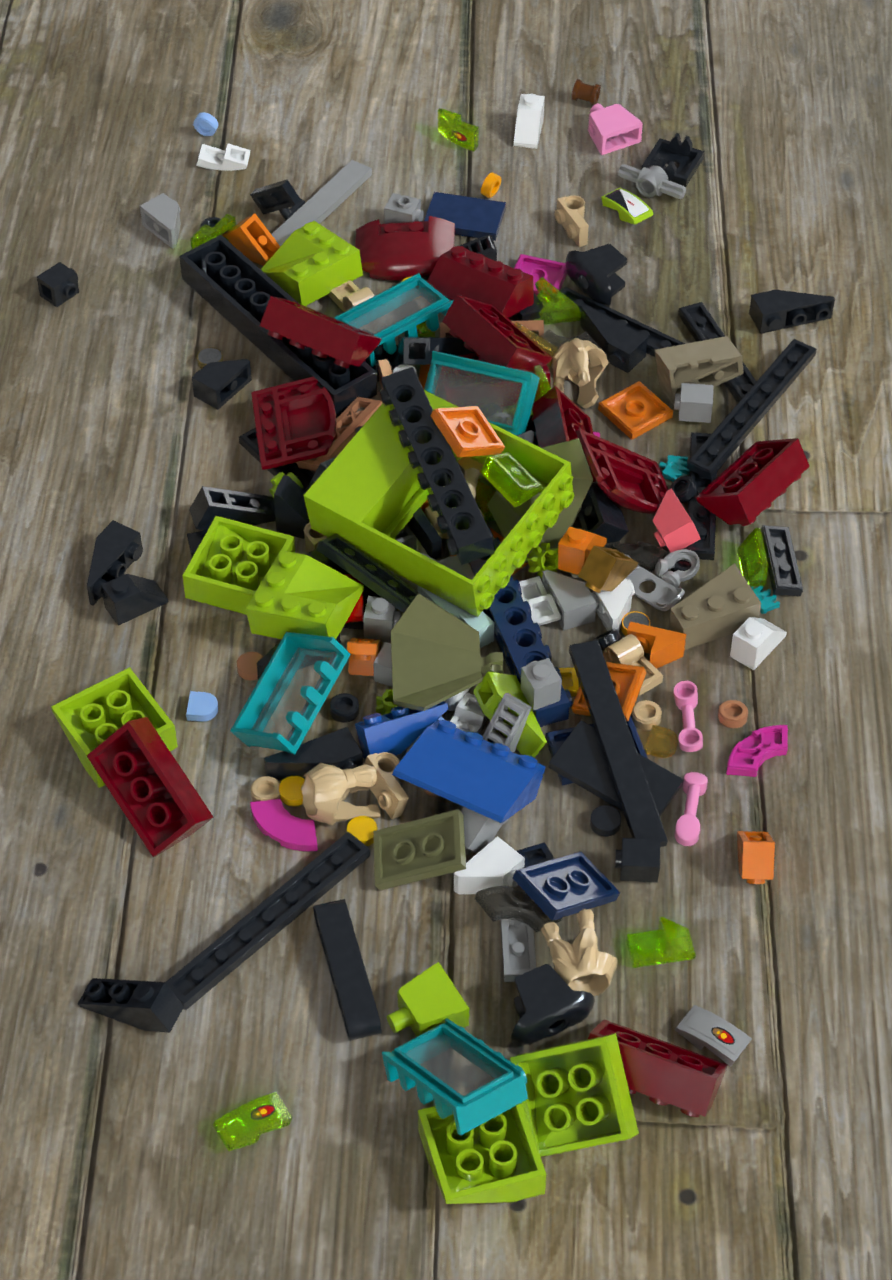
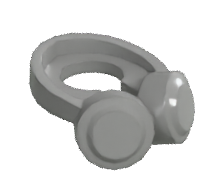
[655,549,700,588]

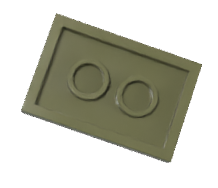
[373,809,466,891]

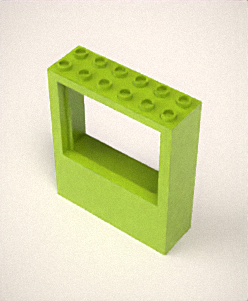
[303,389,574,617]

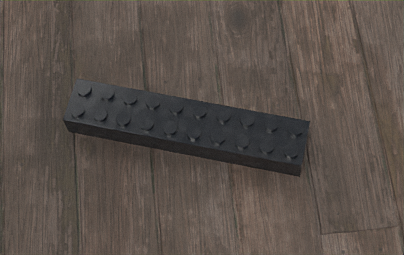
[179,235,377,418]

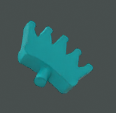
[659,455,689,482]
[750,583,780,614]

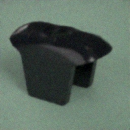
[565,244,627,307]
[511,964,595,1045]

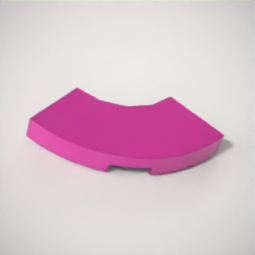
[726,725,788,777]
[250,799,318,851]

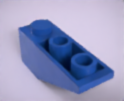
[355,701,449,759]

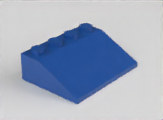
[392,720,546,823]

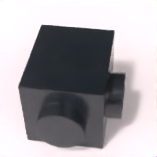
[37,262,79,307]
[615,838,660,883]

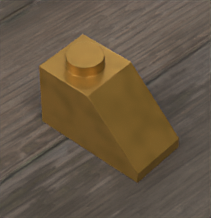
[578,546,638,593]

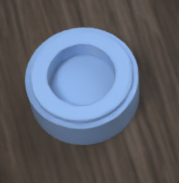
[193,112,218,136]

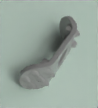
[625,554,685,611]

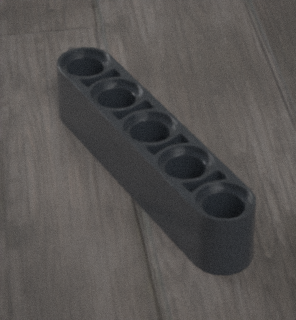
[313,899,382,1041]

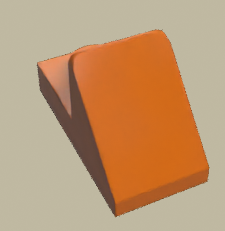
[627,622,687,669]
[347,638,381,676]

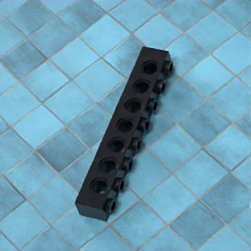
[379,367,494,565]

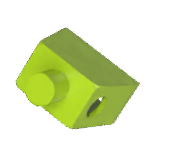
[386,962,469,1037]

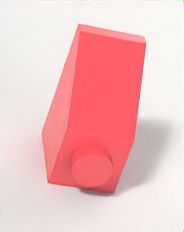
[653,488,701,553]

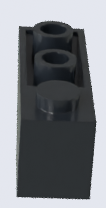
[749,289,835,334]
[398,336,475,365]
[87,520,143,606]
[77,978,184,1033]

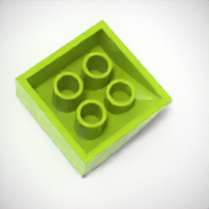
[260,221,363,306]
[182,516,296,615]
[245,550,364,639]
[51,667,178,788]
[510,1033,639,1157]
[418,1102,547,1204]

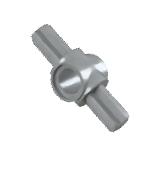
[618,164,686,199]

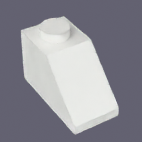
[514,94,545,149]
[589,578,635,631]
[730,617,787,670]
[454,836,525,895]

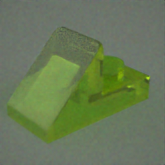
[535,277,581,324]
[626,917,696,968]

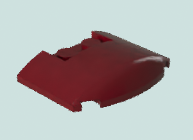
[355,216,455,280]
[251,377,337,470]
[575,429,669,514]

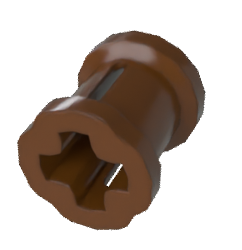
[572,79,601,105]

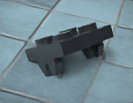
[641,133,705,187]

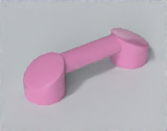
[674,681,703,752]
[674,772,708,846]

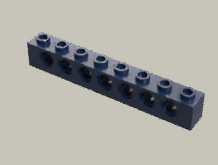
[469,528,573,727]

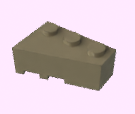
[655,336,744,405]
[668,563,761,650]

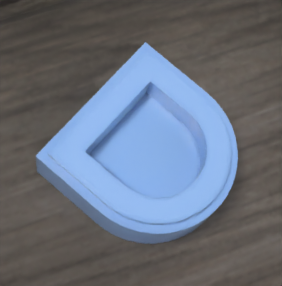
[186,691,218,722]

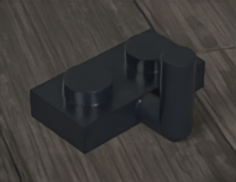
[250,179,305,221]

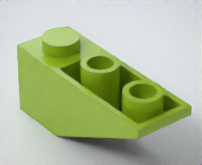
[473,671,547,758]

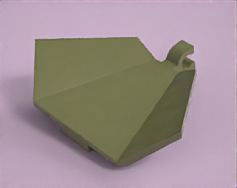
[478,438,593,563]
[391,593,503,711]

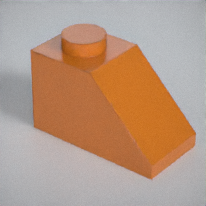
[225,213,280,266]
[558,527,607,575]
[737,831,775,884]

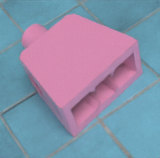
[588,104,643,155]

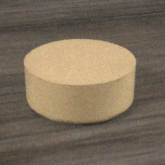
[632,700,662,730]
[251,776,280,802]

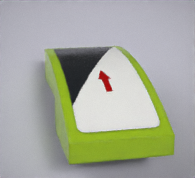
[601,188,654,225]

